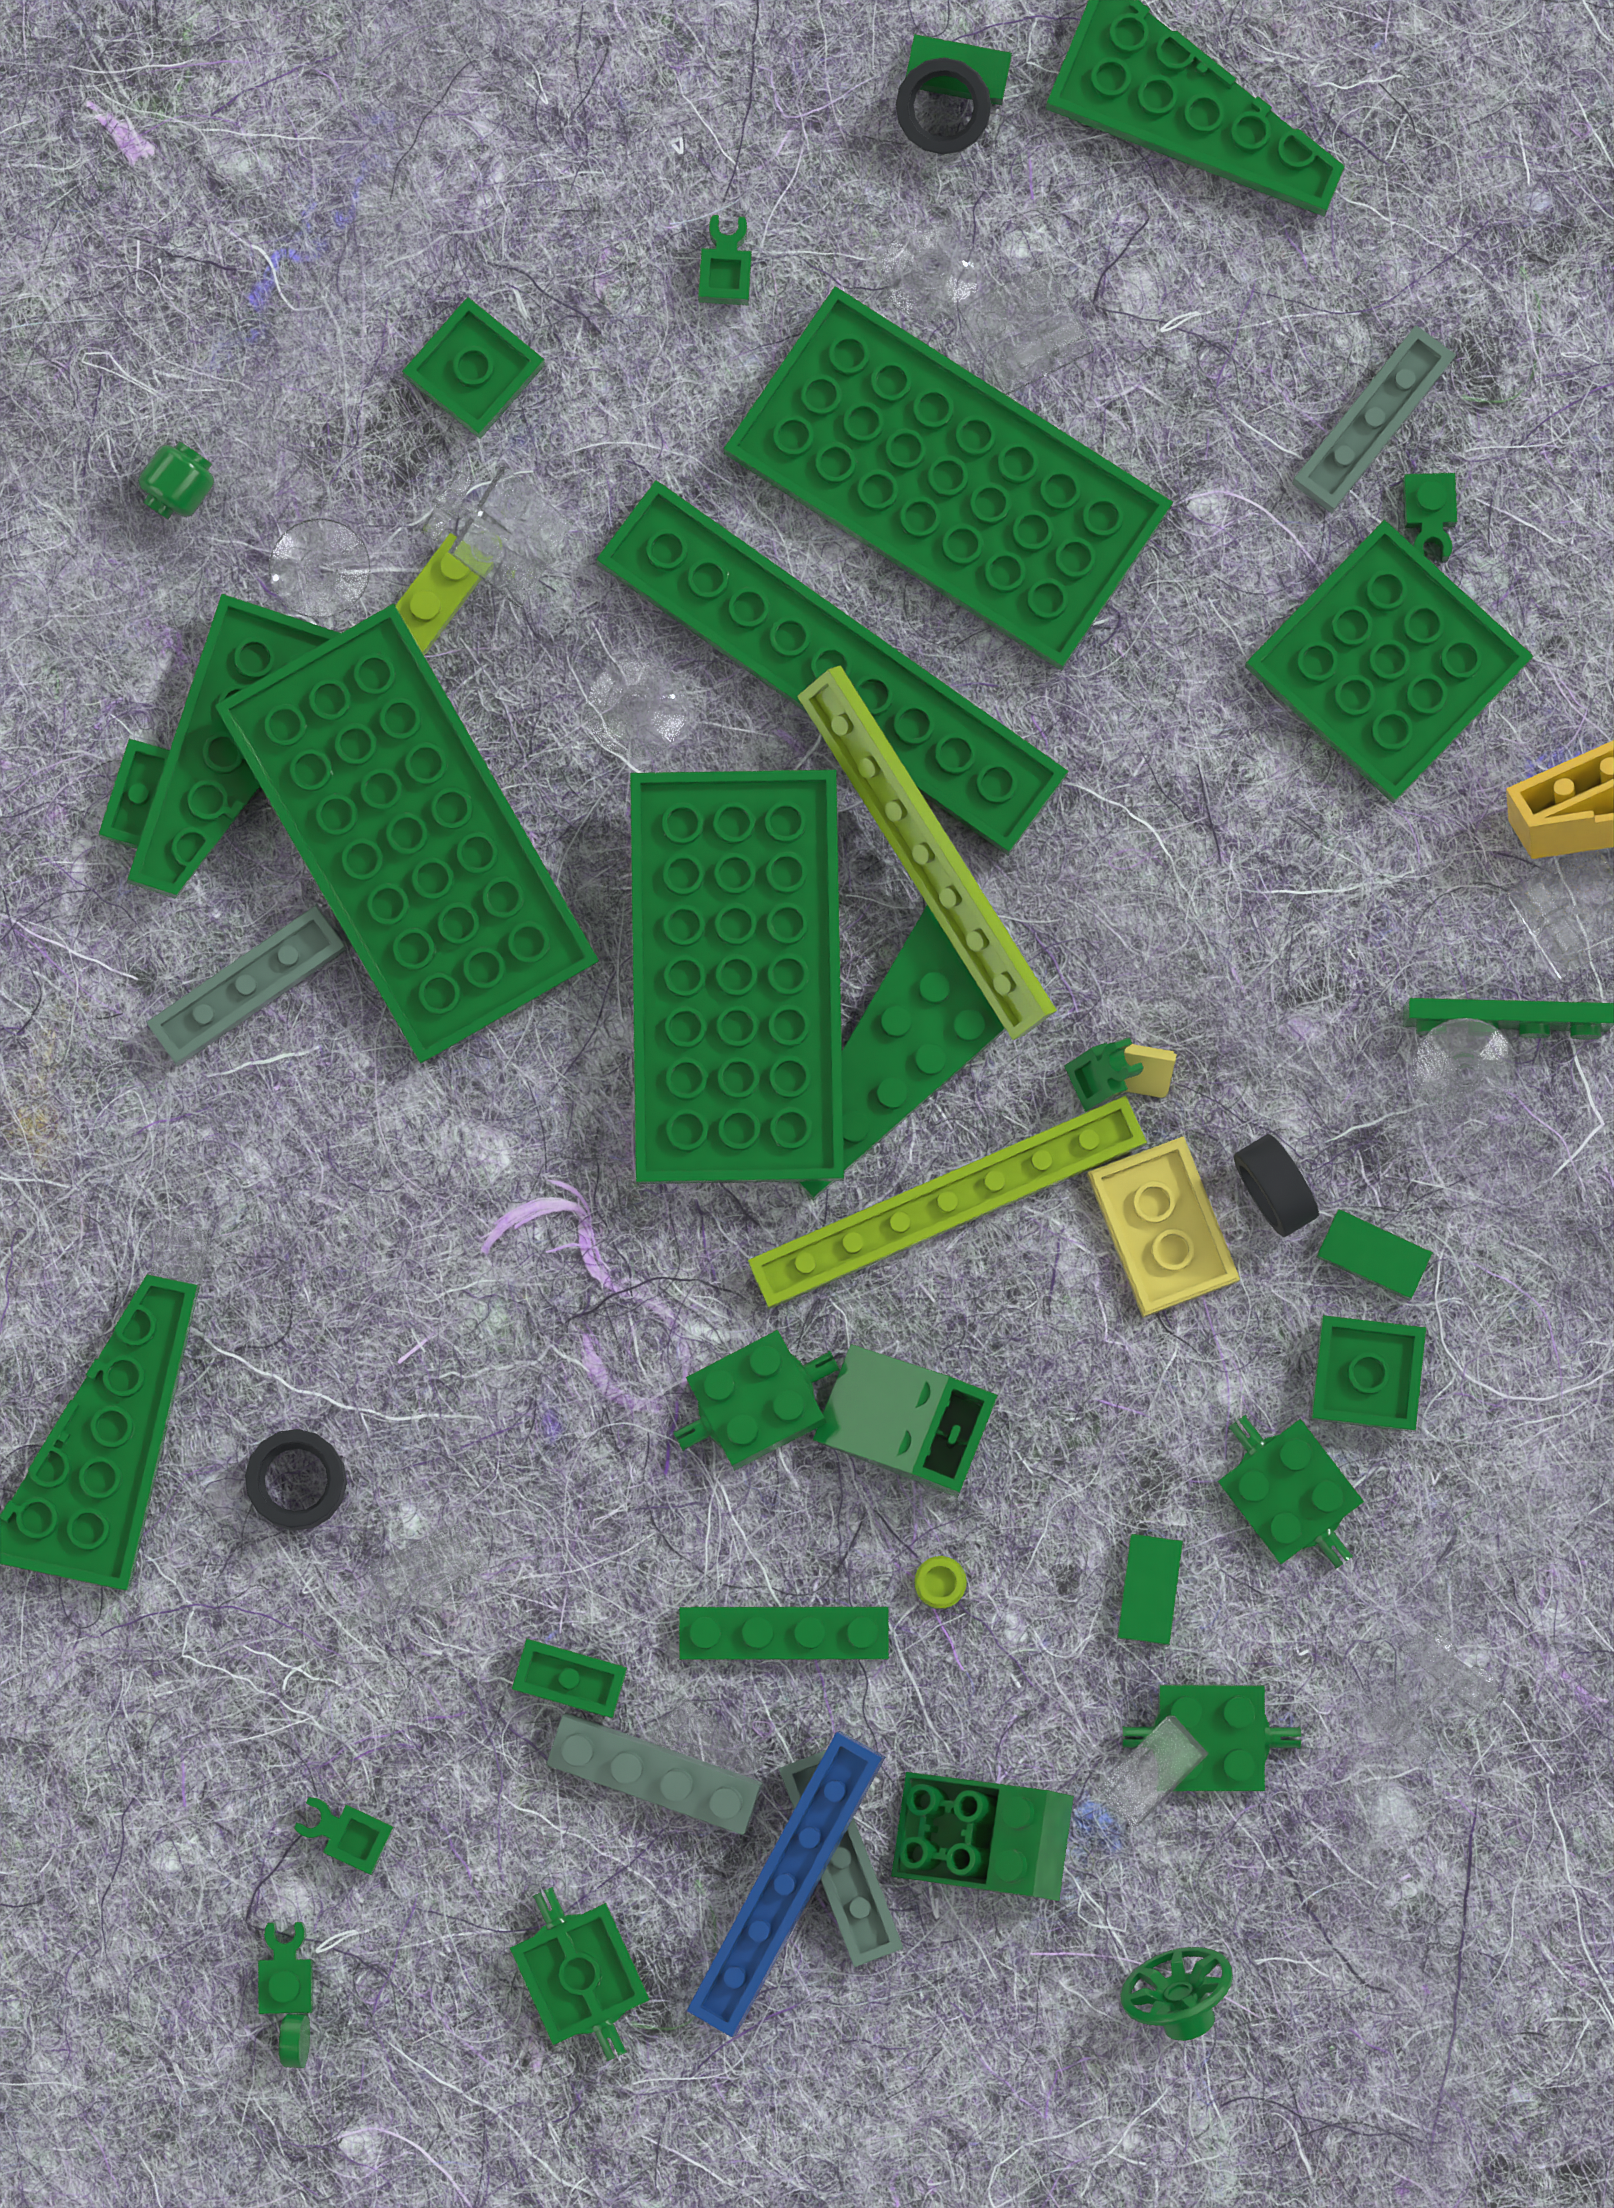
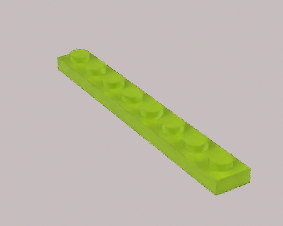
[797,665,1057,1040]
[748,1096,1147,1310]

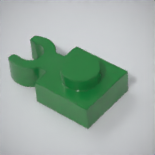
[698,215,752,306]
[1402,473,1457,562]
[1064,1038,1144,1112]
[294,1797,395,1875]
[258,1922,313,2014]

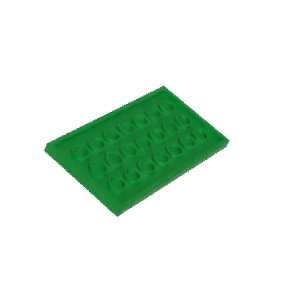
[723,286,1173,671]
[214,603,600,1064]
[630,770,844,1184]

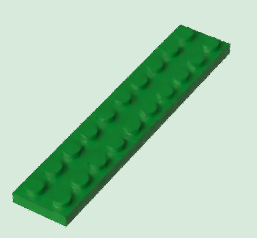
[596,480,1069,856]

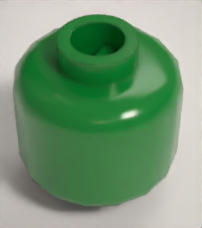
[138,441,214,520]

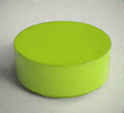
[914,1556,967,1609]

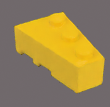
[1506,740,1614,859]

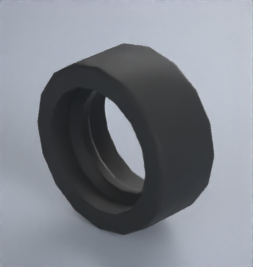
[895,57,992,155]
[1233,1134,1319,1237]
[245,1429,347,1531]

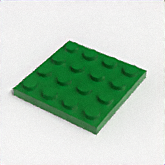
[1245,519,1534,804]

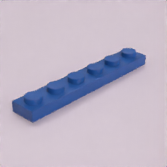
[686,1731,886,2037]

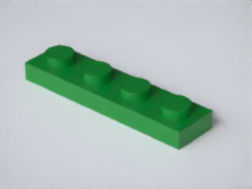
[1403,998,1614,1040]
[679,1607,889,1661]

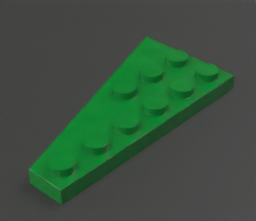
[1046,0,1345,217]
[127,594,340,899]
[797,905,1006,1201]
[0,1274,200,1592]

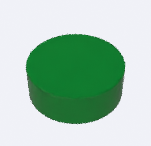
[279,2014,310,2068]

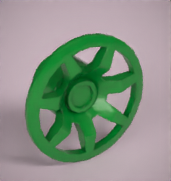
[1120,1947,1233,2041]

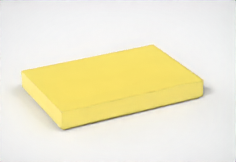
[1087,1136,1240,1318]

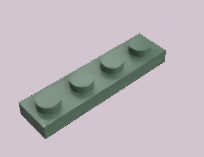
[1292,325,1456,514]
[146,905,347,1067]
[546,1712,763,1836]
[779,1750,903,1967]

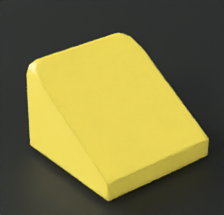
[1124,1044,1177,1098]

